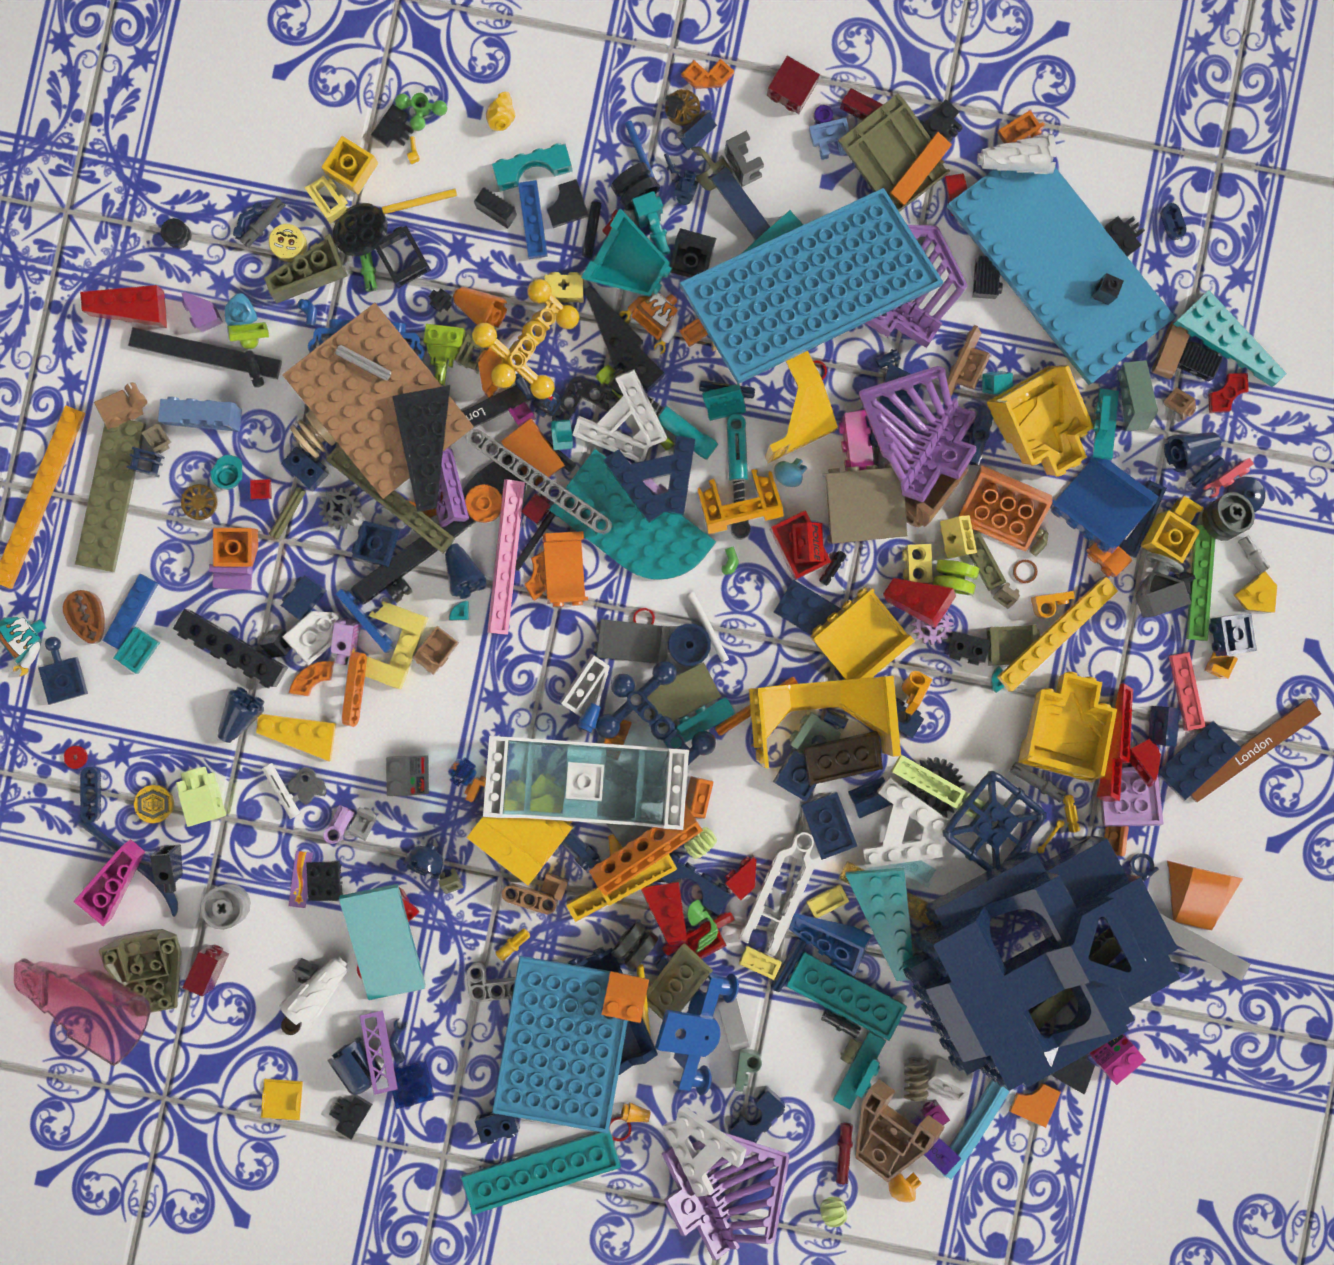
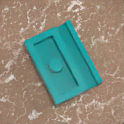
[113,627,160,674]

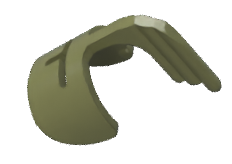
[691,146,733,191]

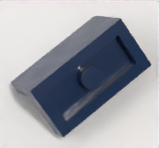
[676,110,717,150]
[1148,706,1180,747]
[848,777,893,818]

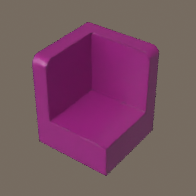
[508,402,536,427]

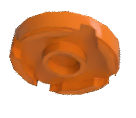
[465,484,502,523]

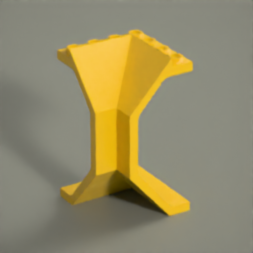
[711,342,838,463]
[749,676,901,768]

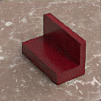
[840,88,883,121]

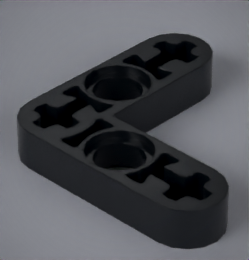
[552,376,620,421]

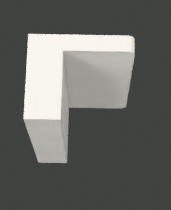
[926,1058,973,1102]

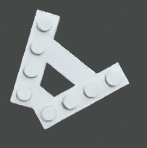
[572,369,667,462]
[862,777,950,868]
[662,1105,746,1197]

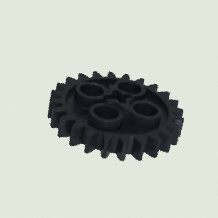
[902,757,965,818]

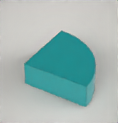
[449,601,469,620]
[991,666,1005,693]

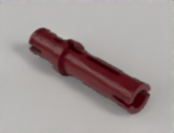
[836,1122,853,1185]

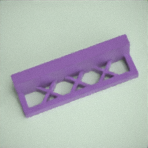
[436,448,469,527]
[360,1010,398,1095]

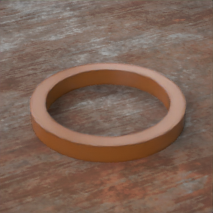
[1013,560,1038,583]

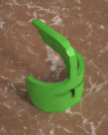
[688,899,718,952]

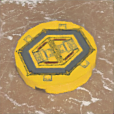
[134,785,174,823]

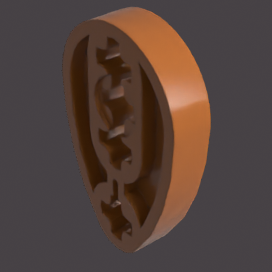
[63,590,105,644]

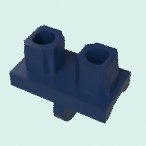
[674,170,699,205]

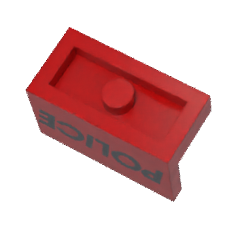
[792,522,825,563]

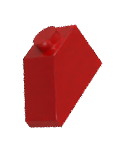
[1129,739,1161,788]

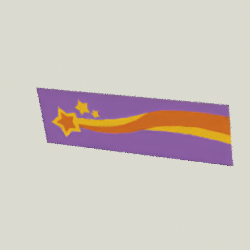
[288,851,313,908]

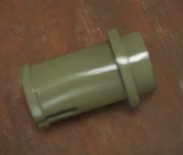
[840,1038,861,1064]

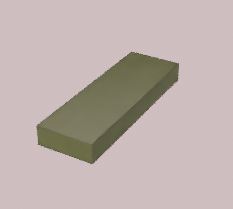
[969,532,1006,591]

